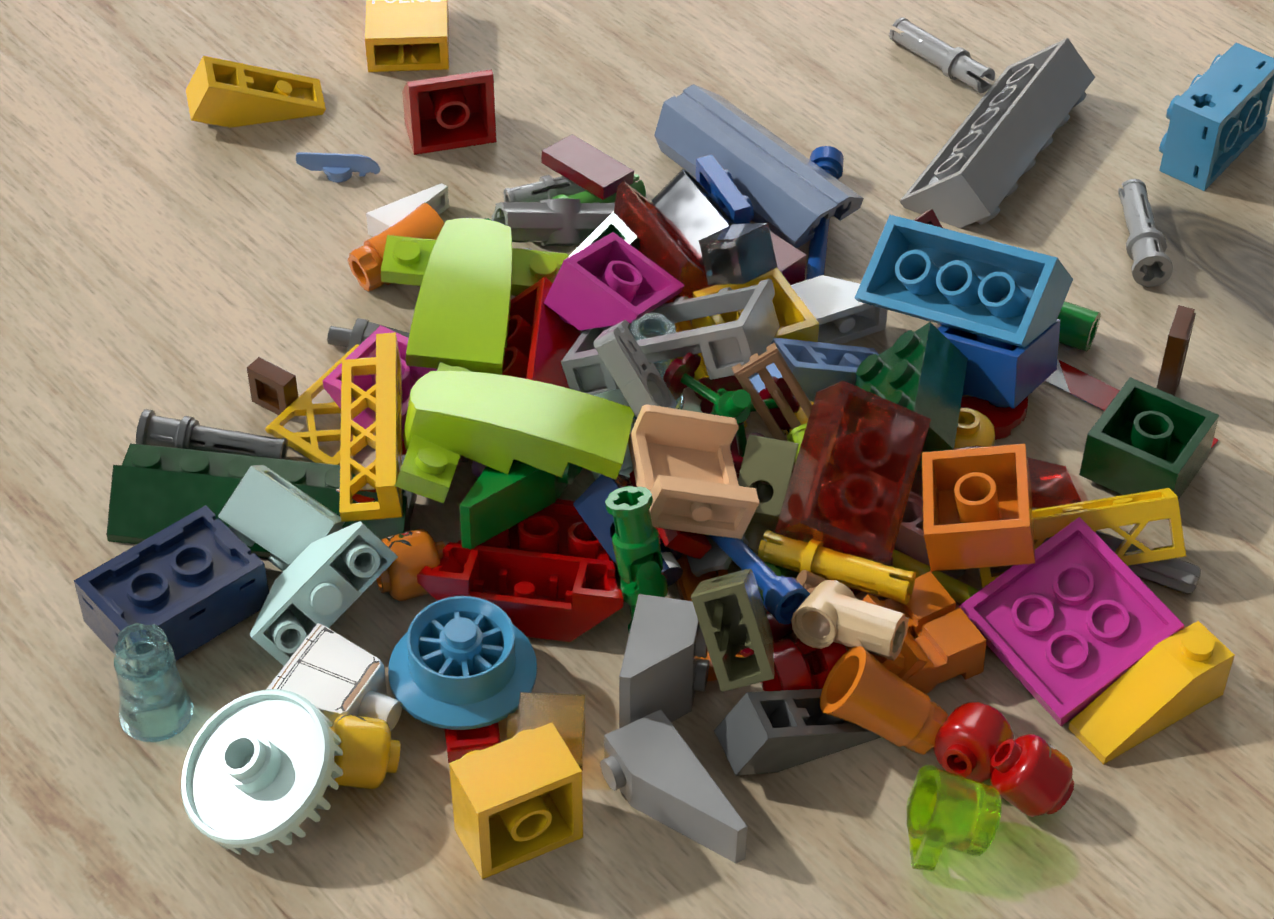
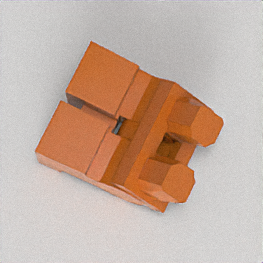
[847,571,986,694]

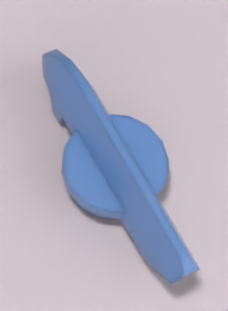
[296,152,380,183]

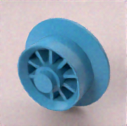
[388,596,537,730]

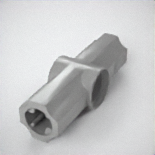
[492,198,629,246]

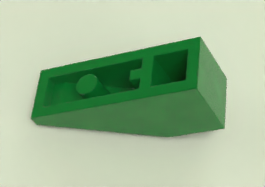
[460,459,578,549]

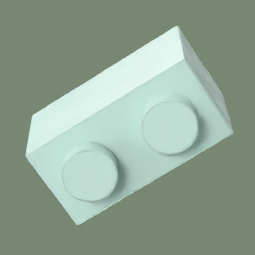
[218,465,345,571]

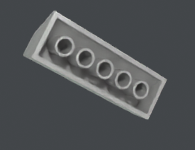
[900,38,1095,228]

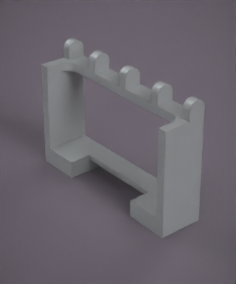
[561,279,780,395]

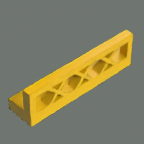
[339,332,403,522]
[979,488,1186,588]

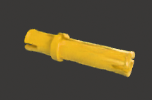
[758,530,916,605]

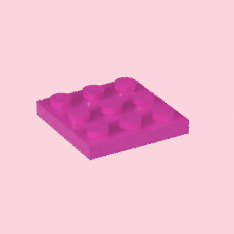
[959,517,1185,726]

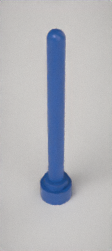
[806,146,844,280]
[708,535,810,624]

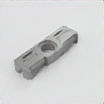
[594,320,678,418]

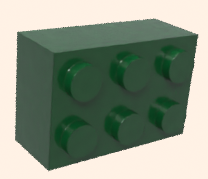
[840,322,968,484]

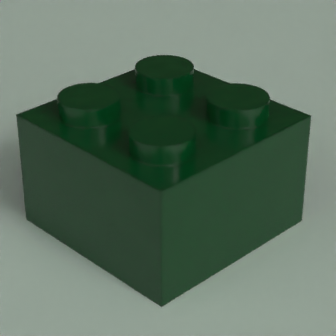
[1079,377,1219,500]

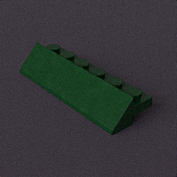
[106,443,418,559]

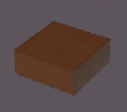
[247,357,298,415]

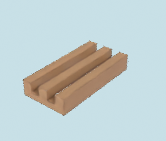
[732,343,824,441]

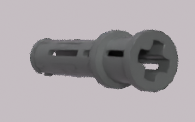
[136,409,288,460]

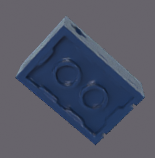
[74,505,269,683]

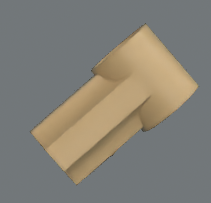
[791,580,909,661]

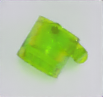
[906,765,1001,871]

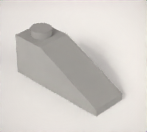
[600,709,747,863]

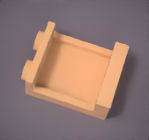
[628,404,759,539]

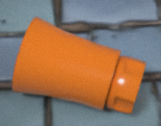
[348,203,445,292]
[820,646,948,755]

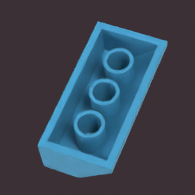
[855,215,1073,348]

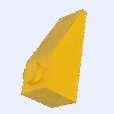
[186,56,326,128]
[1068,621,1235,765]

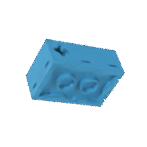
[1159,42,1274,191]

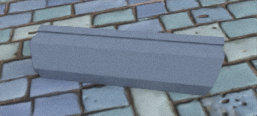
[654,84,864,248]

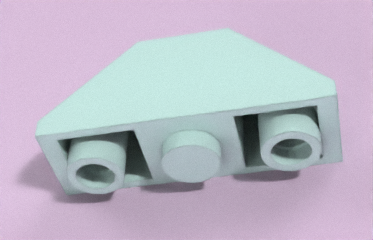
[250,521,398,666]

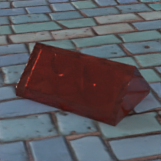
[614,181,723,304]

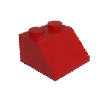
[402,69,497,155]

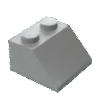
[619,594,709,728]

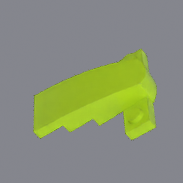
[381,218,569,375]
[395,362,634,504]

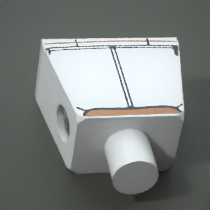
[266,623,402,731]

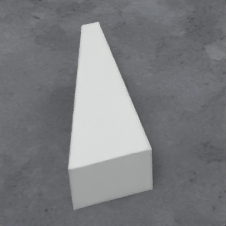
[366,183,449,237]

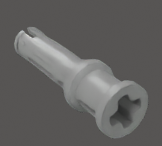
[1118,179,1173,287]

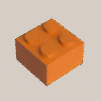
[922,443,1035,572]

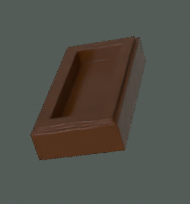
[1156,305,1196,396]

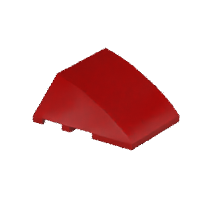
[417,499,624,642]

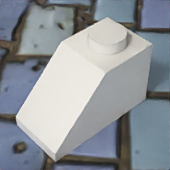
[791,275,888,345]

